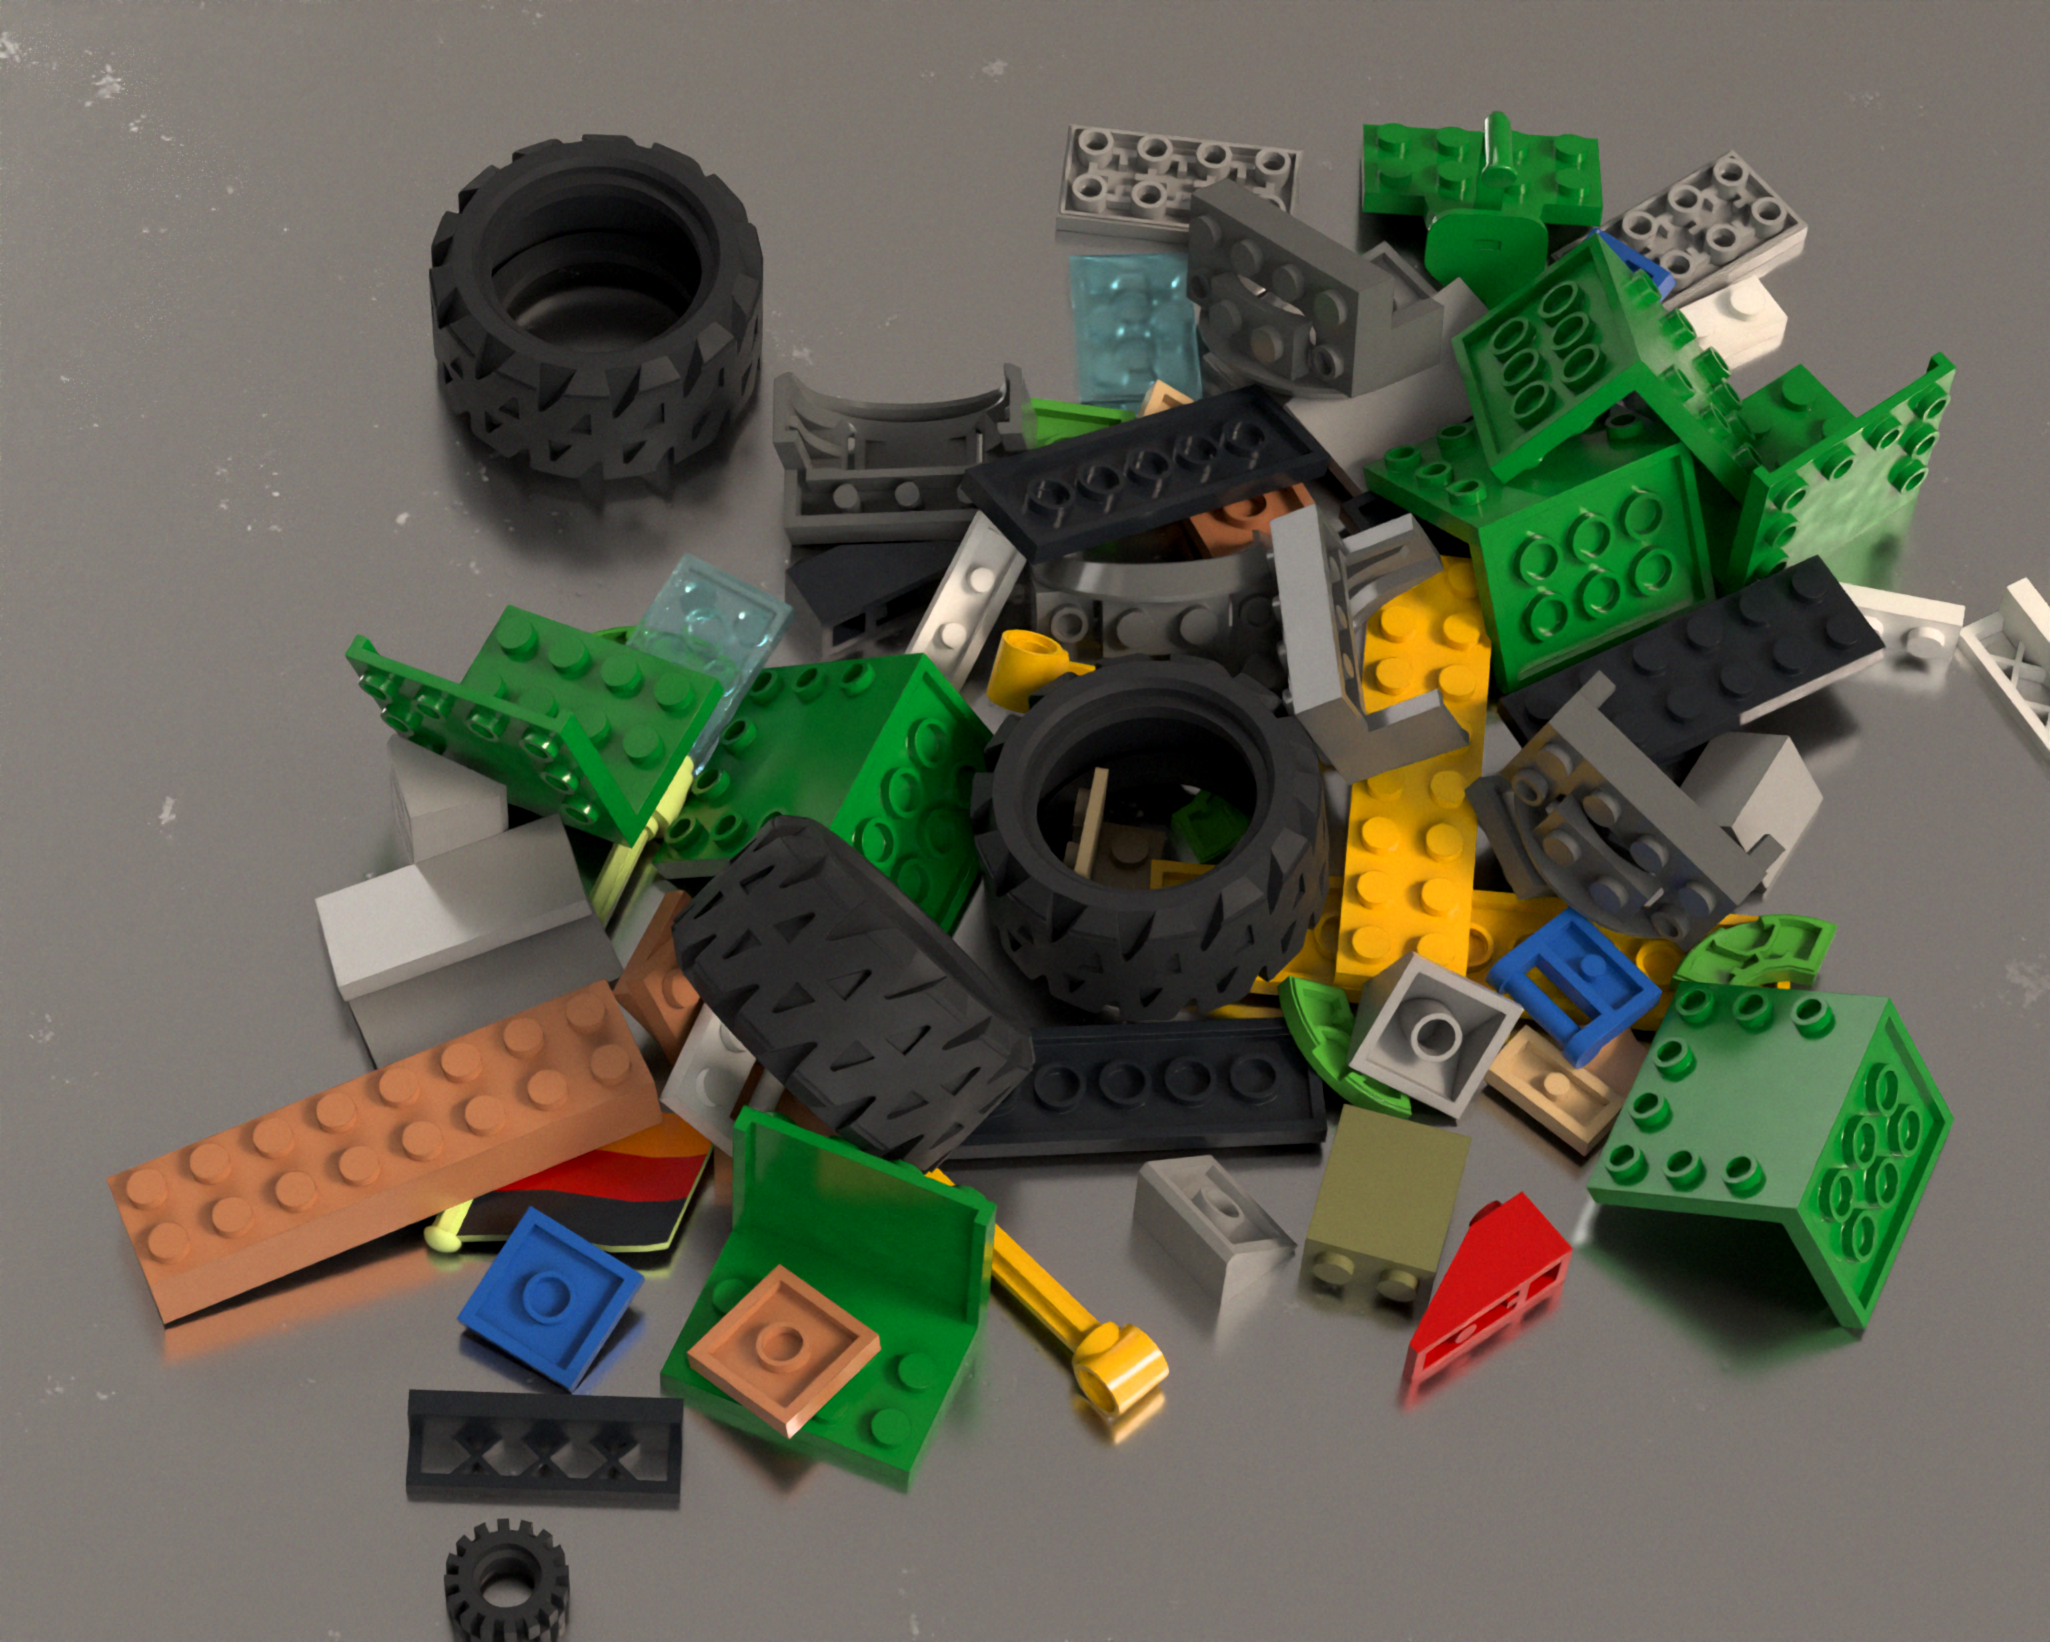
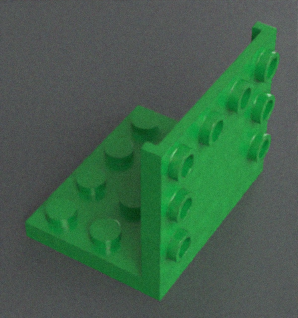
[1450,232,1768,506]
[1691,351,1957,599]
[1363,403,1716,695]
[345,604,725,849]
[651,652,994,933]
[1586,981,1954,1329]
[660,1105,997,1484]

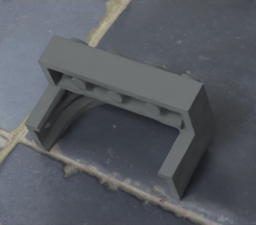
[1186,178,1444,399]
[772,363,1037,545]
[1266,503,1470,785]
[1024,529,1289,699]
[1499,670,1786,953]

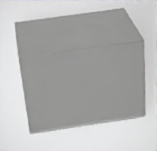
[1680,731,1823,895]
[386,734,509,865]
[1346,951,1524,1119]
[1133,1155,1298,1307]

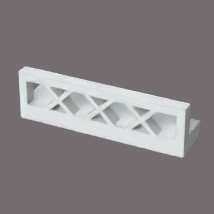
[1957,577,2050,765]

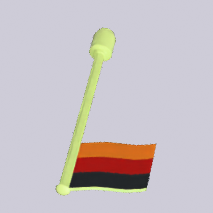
[424,755,715,1253]

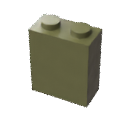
[1300,1104,1472,1303]

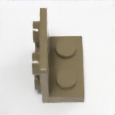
[1063,767,1166,890]

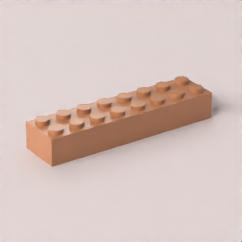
[106,978,663,1324]

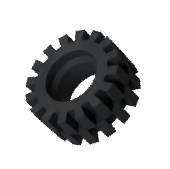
[444,1518,570,1642]

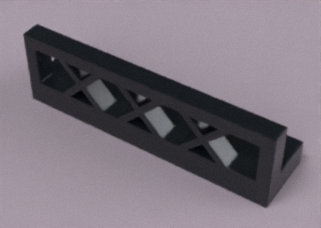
[406,1389,684,1503]

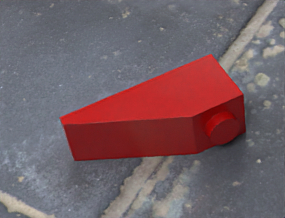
[1403,1191,1573,1384]

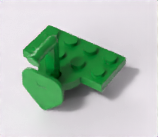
[1361,111,1603,311]

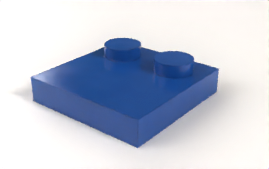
[456,1206,645,1393]

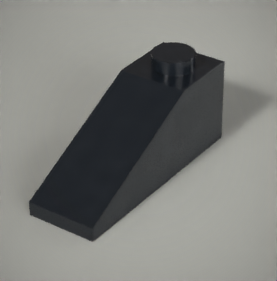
[785,541,962,660]

